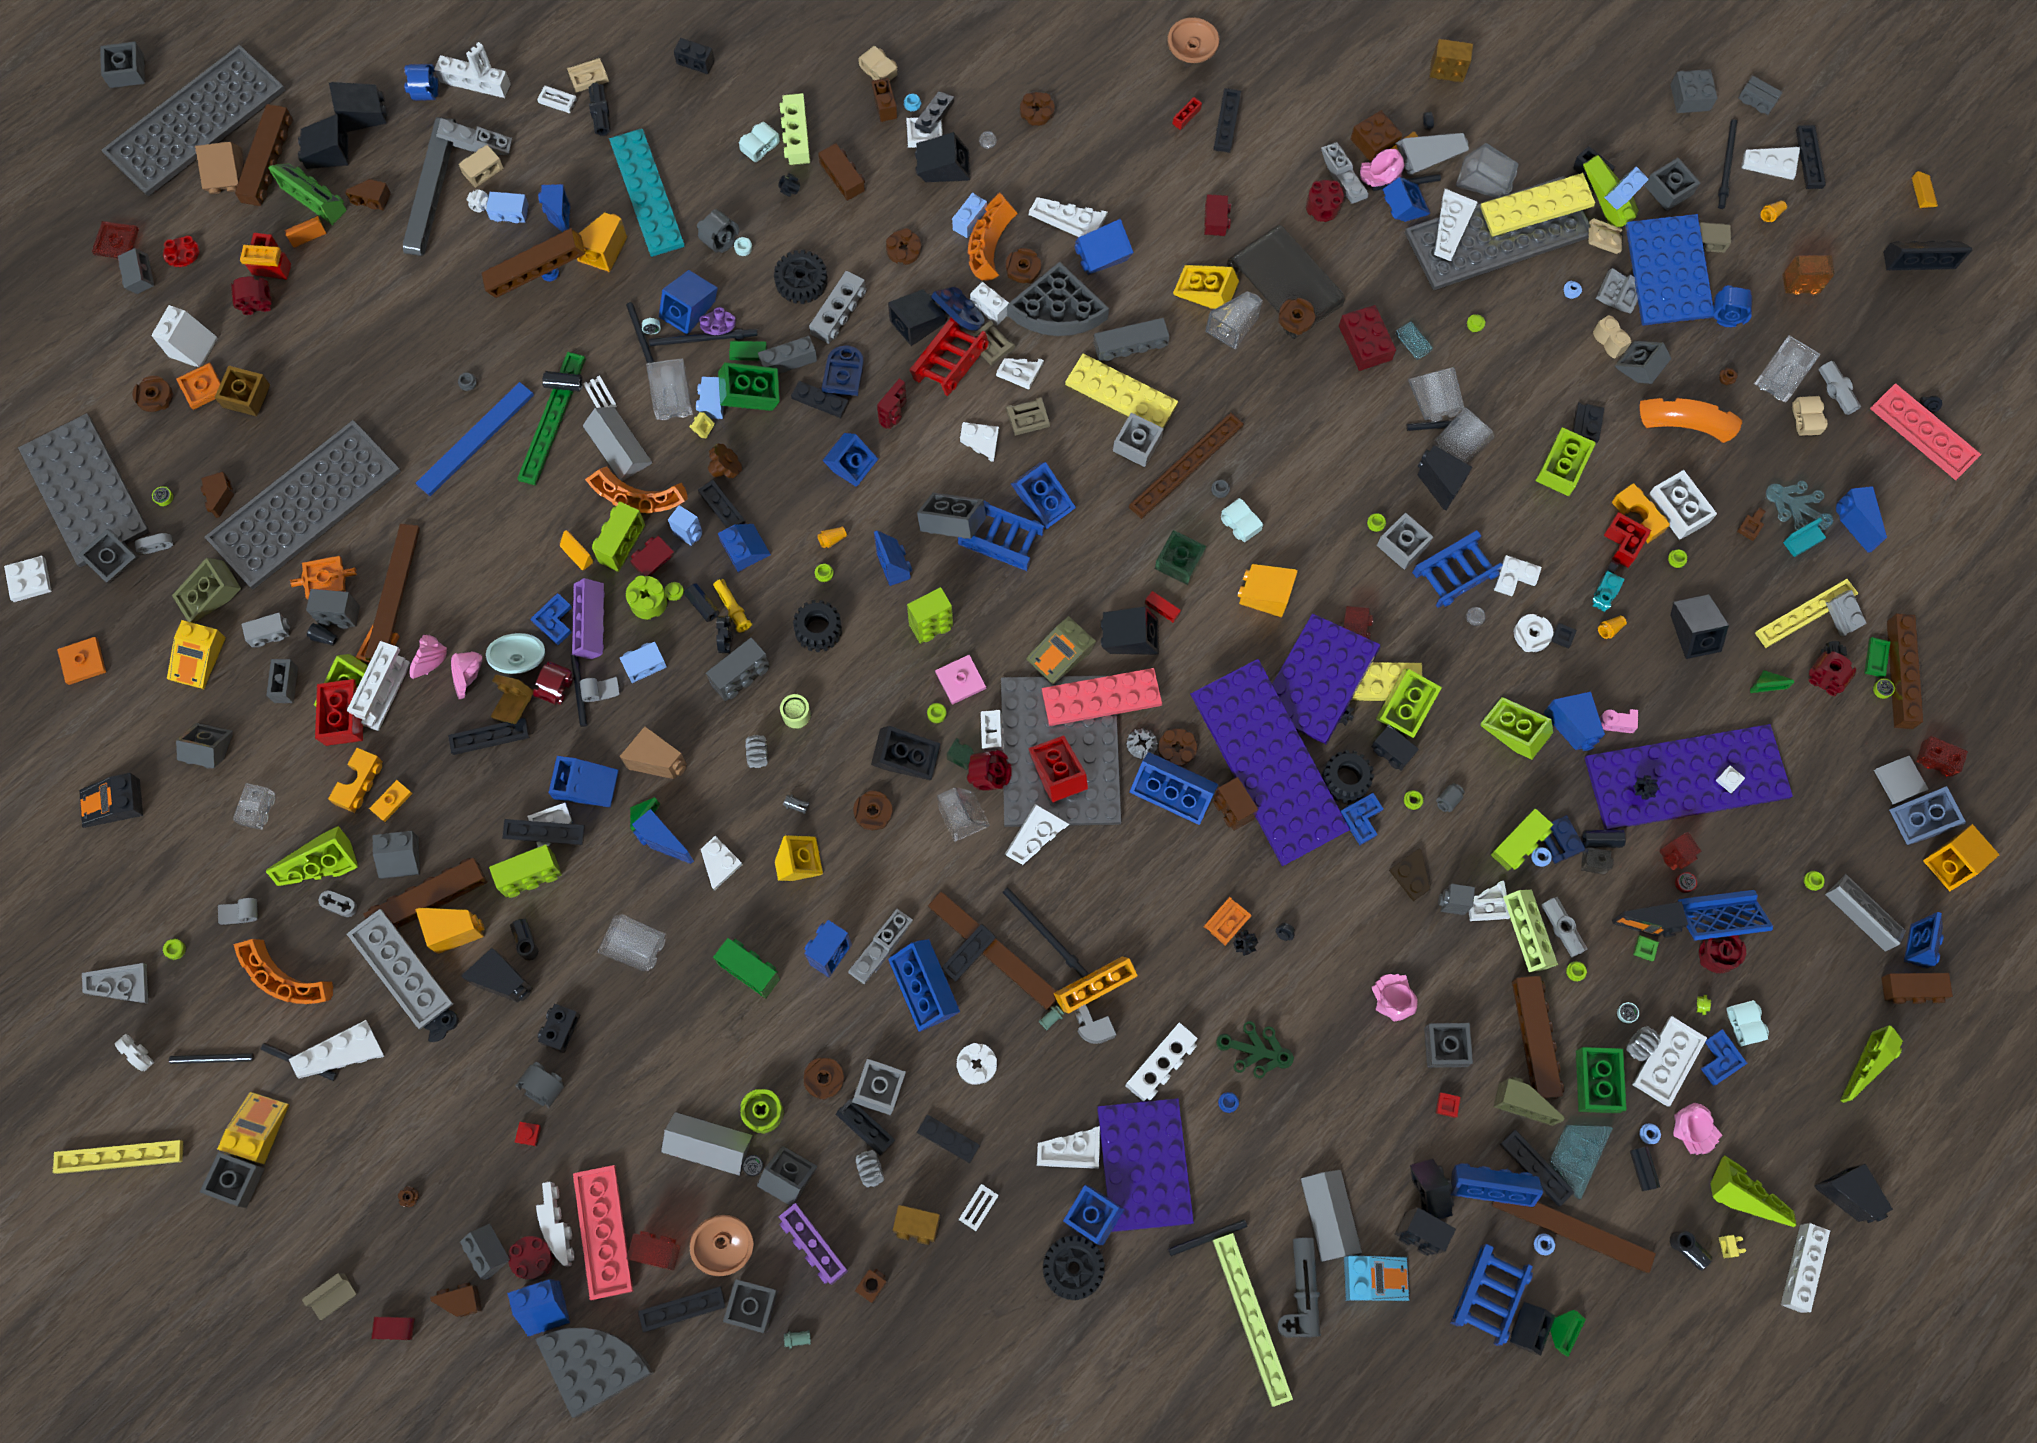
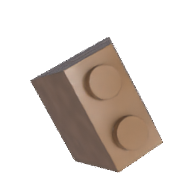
[195,142,243,194]
[620,727,687,779]

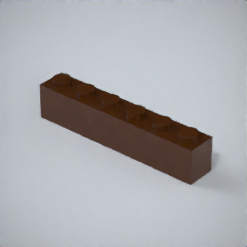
[235,104,293,206]
[481,228,585,298]
[1887,613,1923,729]
[363,858,488,929]
[1512,976,1564,1100]

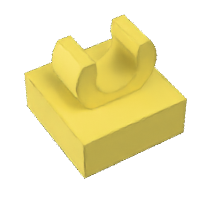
[689,412,715,439]
[1719,1235,1746,1258]

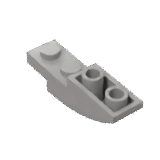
[436,118,512,155]
[1321,142,1368,203]
[848,909,913,985]

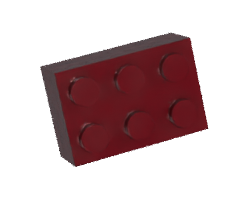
[1339,305,1396,371]

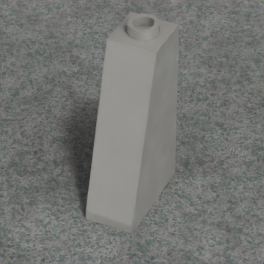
[1396,133,1469,176]

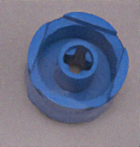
[405,64,438,100]
[1714,285,1752,327]

